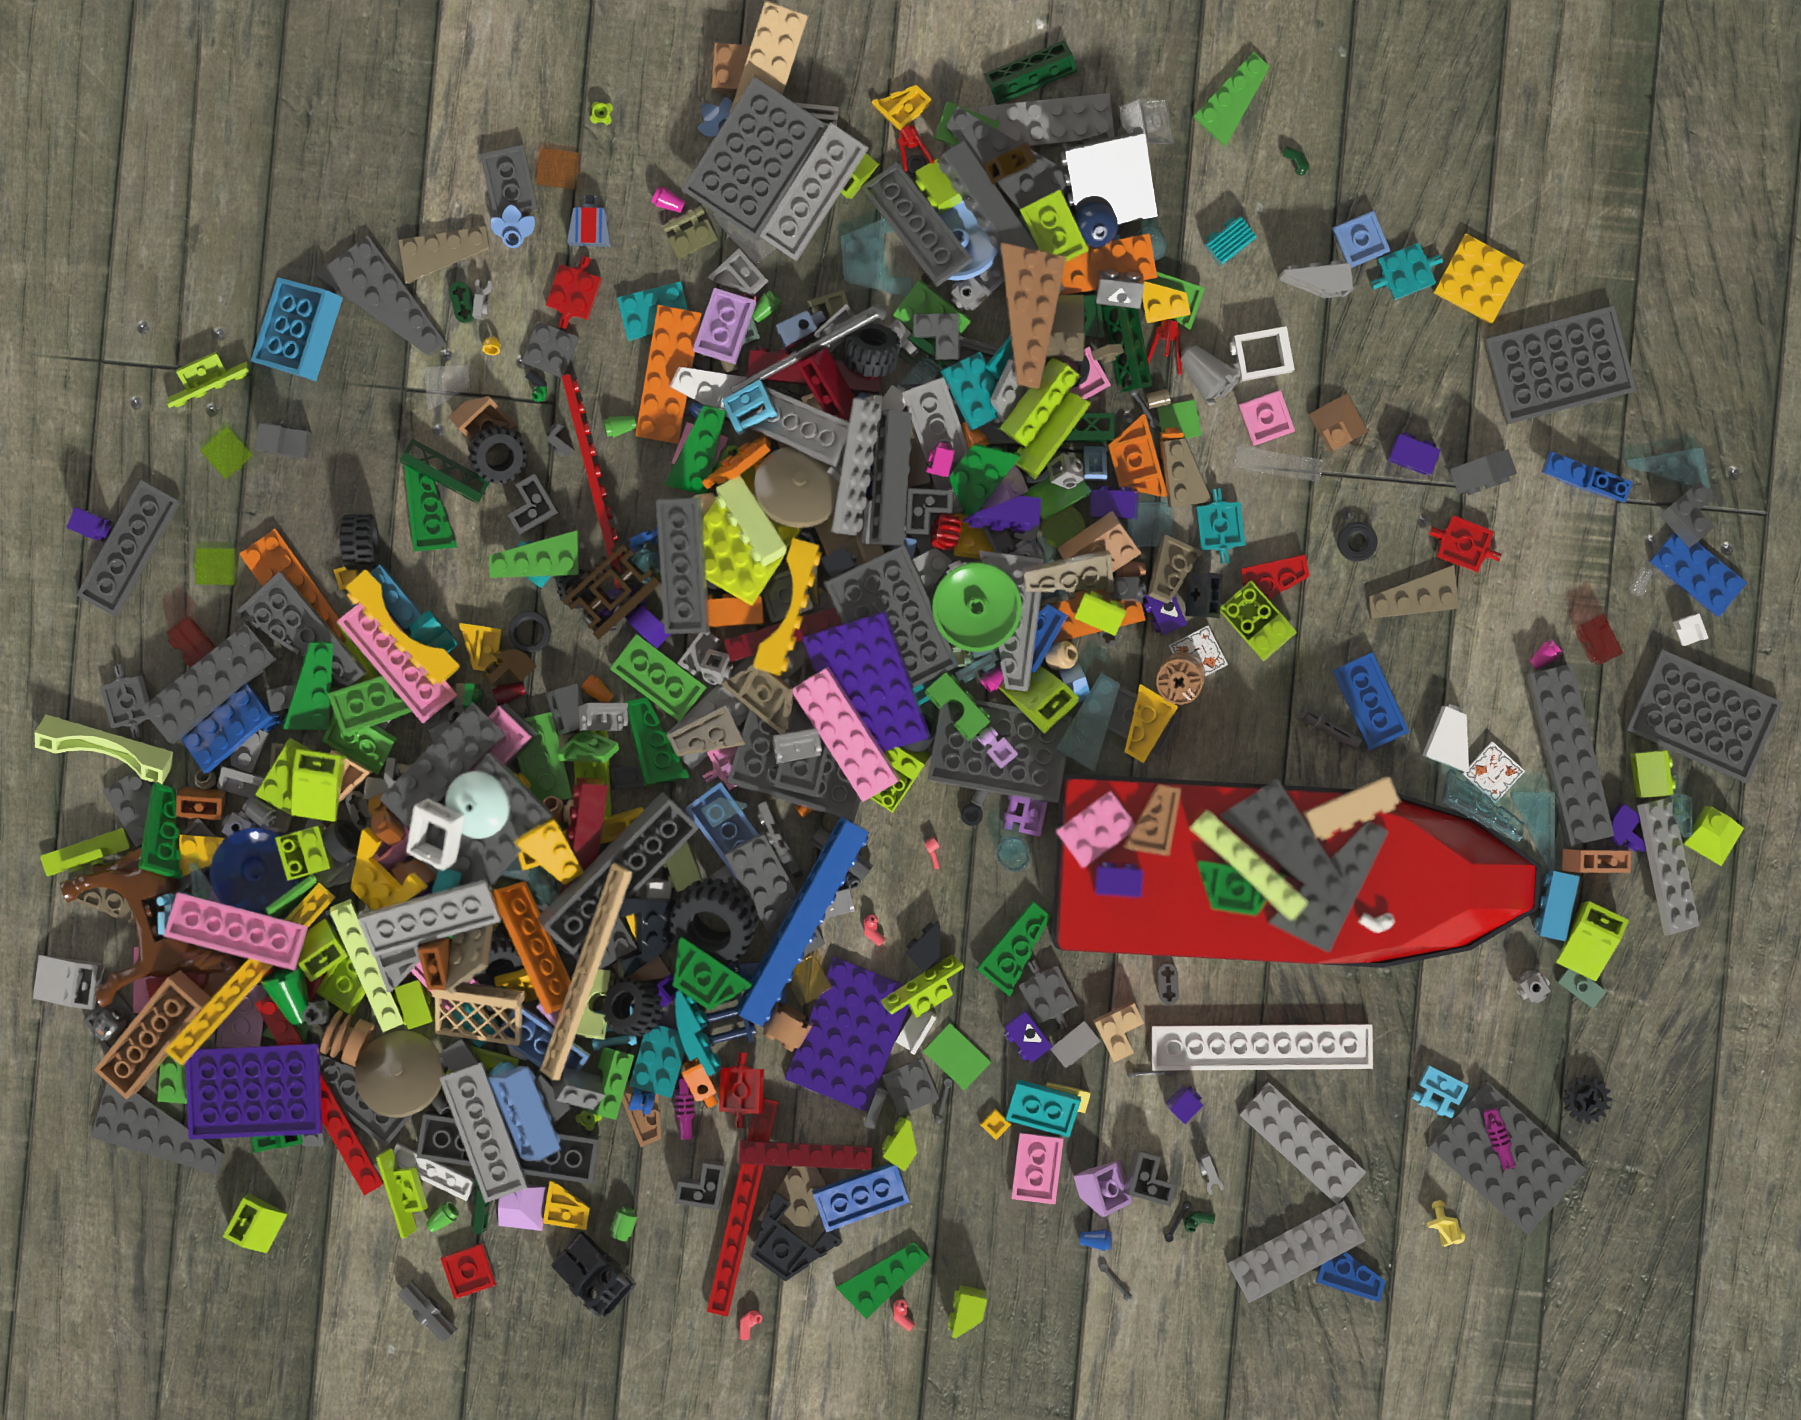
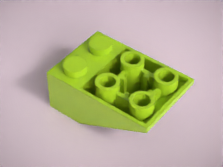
[1220,581,1297,662]
[999,666,1079,734]
[870,746,931,813]
[291,749,346,822]
[1555,901,1629,981]

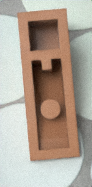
[1562,849,1631,873]

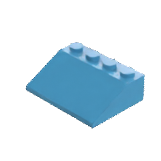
[251,277,343,381]

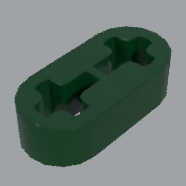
[449,282,475,324]

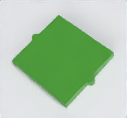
[1157,400,1202,439]

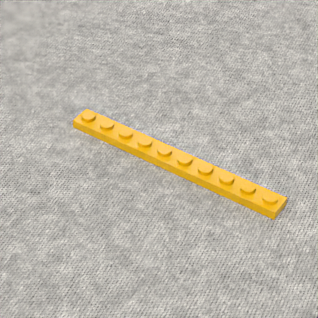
[165,883,336,1065]

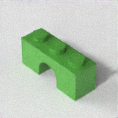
[925,672,990,742]
[586,1047,634,1120]

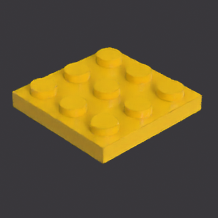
[1433,234,1524,324]

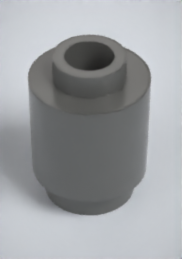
[243,797,276,828]

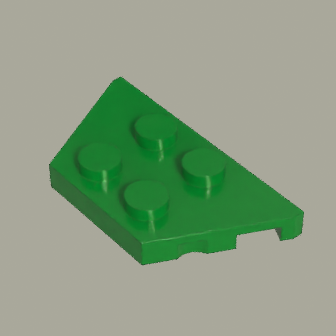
[948,443,1021,517]
[1197,861,1284,916]
[673,936,752,1010]

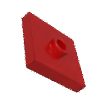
[440,1242,497,1300]

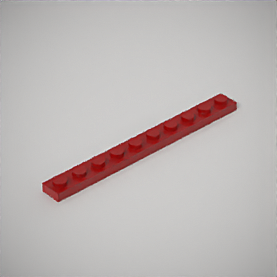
[561,374,630,591]
[255,996,384,1196]
[707,1097,779,1317]

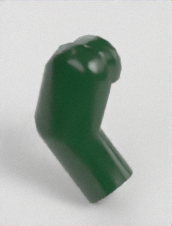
[1282,146,1310,176]
[1184,1211,1215,1233]

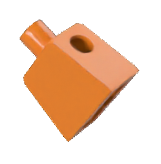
[682,1057,718,1108]

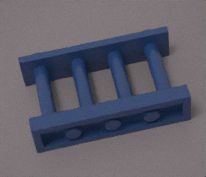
[696,960,757,1049]

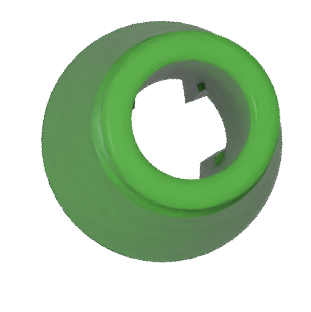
[752,290,782,323]
[603,416,637,438]
[426,1202,459,1233]

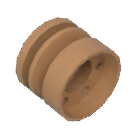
[1156,652,1206,705]
[320,1010,374,1067]

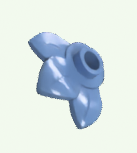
[698,97,733,137]
[491,204,535,248]

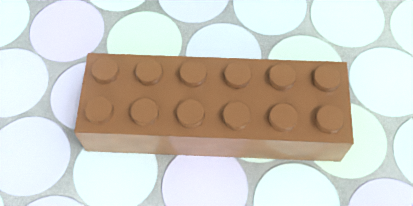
[94,970,212,1100]

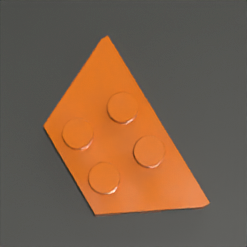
[1108,414,1167,497]
[701,435,772,489]

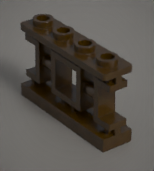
[562,540,661,640]

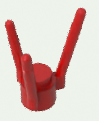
[897,125,935,172]
[1147,320,1182,375]

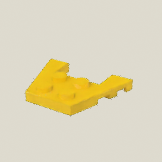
[350,827,428,911]

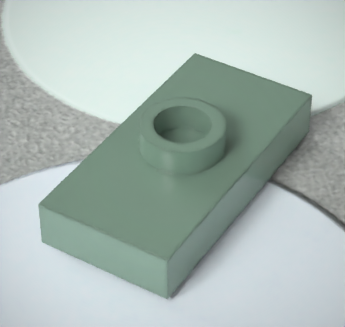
[1557,968,1607,1009]

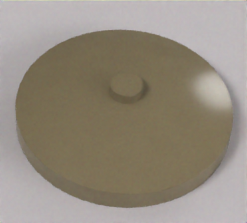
[754,446,840,527]
[355,1030,444,1118]

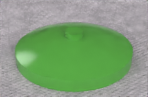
[933,562,1022,652]

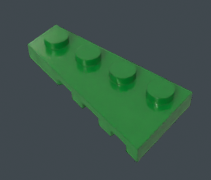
[664,404,726,494]
[404,462,458,552]
[283,641,333,730]
[625,697,689,787]
[138,783,183,879]
[976,901,1050,996]
[836,1241,930,1319]

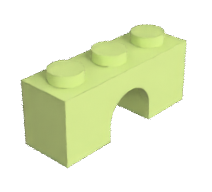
[576,969,615,1040]

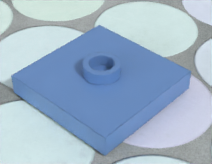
[1332,210,1390,268]

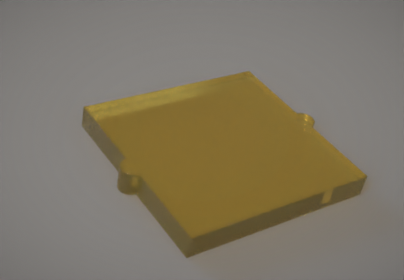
[789,954,833,1006]

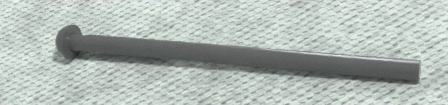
[730,304,887,394]

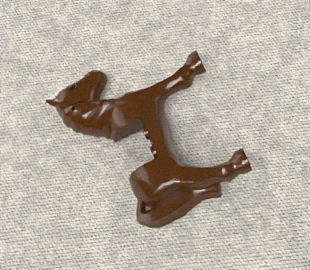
[60,847,245,1008]

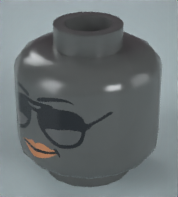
[93,1008,127,1042]

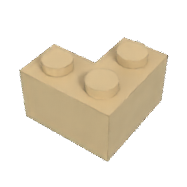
[1093,1001,1144,1063]

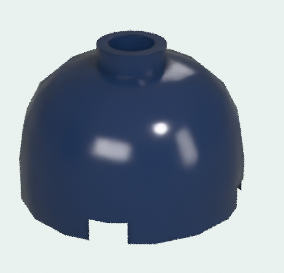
[1075,202,1118,248]

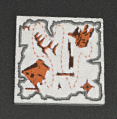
[1168,626,1228,676]
[1462,741,1525,804]

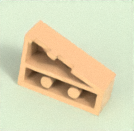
[330,750,374,803]

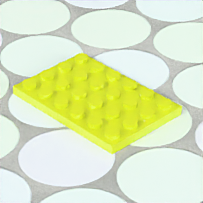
[702,465,803,606]

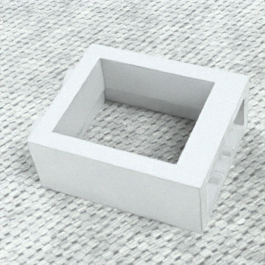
[1229,326,1295,382]
[407,799,464,870]

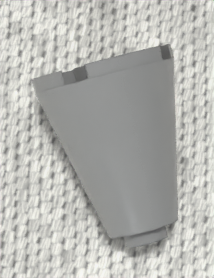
[1181,345,1241,406]

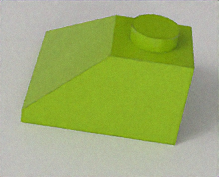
[1683,806,1744,866]

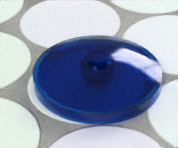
[209,827,300,915]

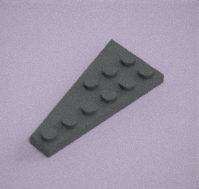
[315,236,447,356]
[1220,780,1351,906]

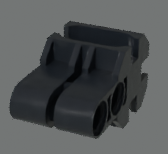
[551,1231,636,1317]

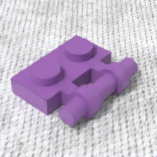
[1003,795,1048,837]

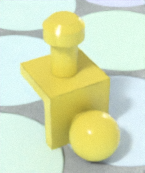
[1427,1200,1465,1246]

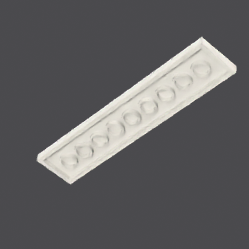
[1151,1024,1373,1071]

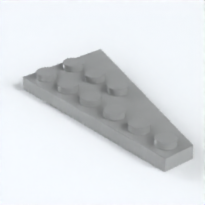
[979,551,1046,691]

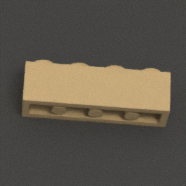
[1303,777,1400,840]

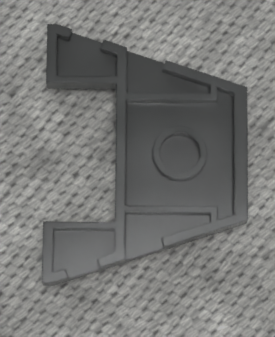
[757,802,803,879]

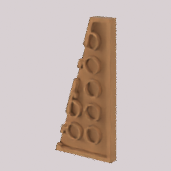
[1000,243,1066,389]

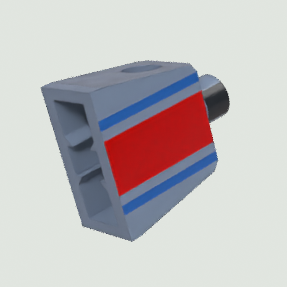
[567,195,612,247]
[776,311,827,351]

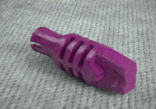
[674,1077,695,1140]
[1484,1108,1516,1170]

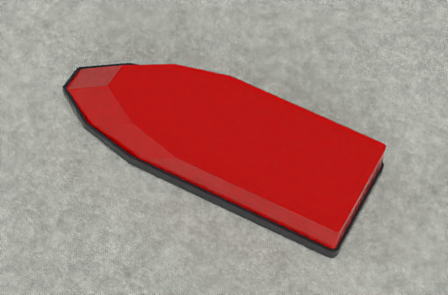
[1051,774,1541,968]

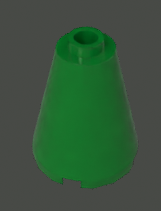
[261,963,309,1027]

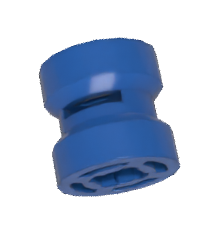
[628,1088,656,1115]

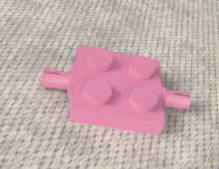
[702,732,742,790]

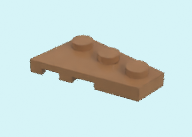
[1124,785,1181,856]
[622,1079,661,1147]

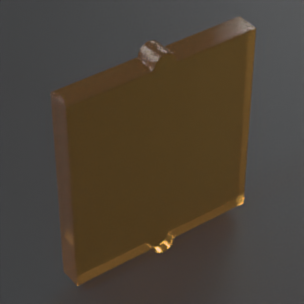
[536,148,579,190]

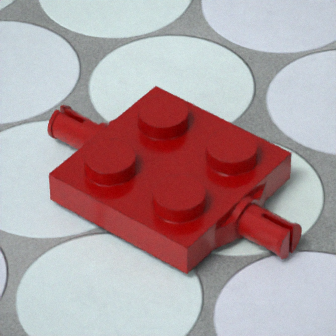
[545,256,602,329]
[1428,515,1502,573]
[719,1052,764,1128]

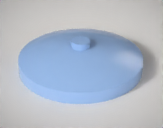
[934,199,999,280]

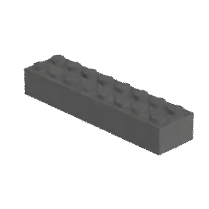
[1524,664,1614,846]
[537,792,699,955]
[416,1110,601,1184]

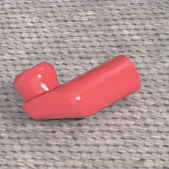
[863,914,886,946]
[893,1299,915,1332]
[739,1310,763,1340]

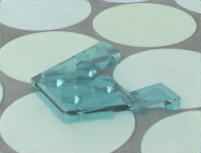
[841,219,911,297]

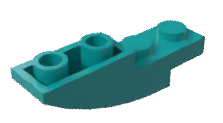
[675,990,722,1076]

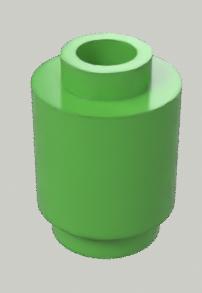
[610,1206,638,1241]

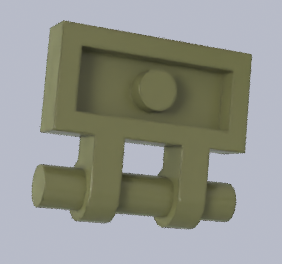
[662,206,718,260]

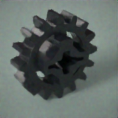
[1562,1075,1612,1124]

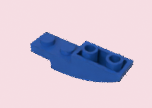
[1541,452,1633,503]

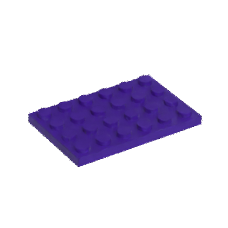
[803,611,930,751]
[785,956,909,1112]
[186,1044,323,1140]

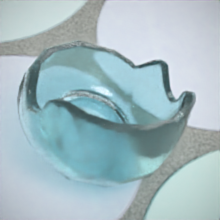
[1135,227,1167,262]
[632,550,661,584]
[996,836,1030,872]

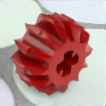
[931,513,961,550]

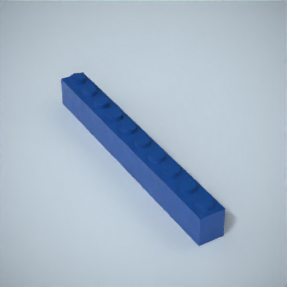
[735,816,869,1027]

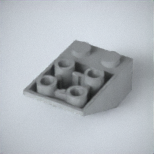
[1278,260,1353,298]
[33,955,105,1010]

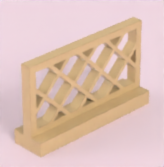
[432,983,524,1046]

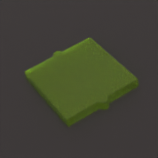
[200,427,253,480]
[193,548,237,585]

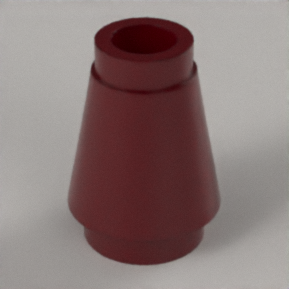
[492,681,526,706]

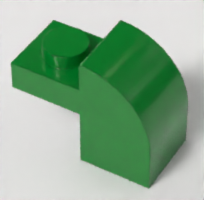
[250,1135,303,1153]

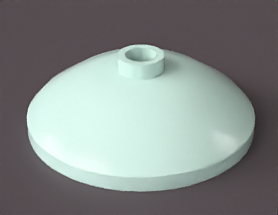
[446,771,509,838]

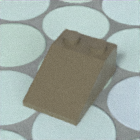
[1045,295,1084,361]

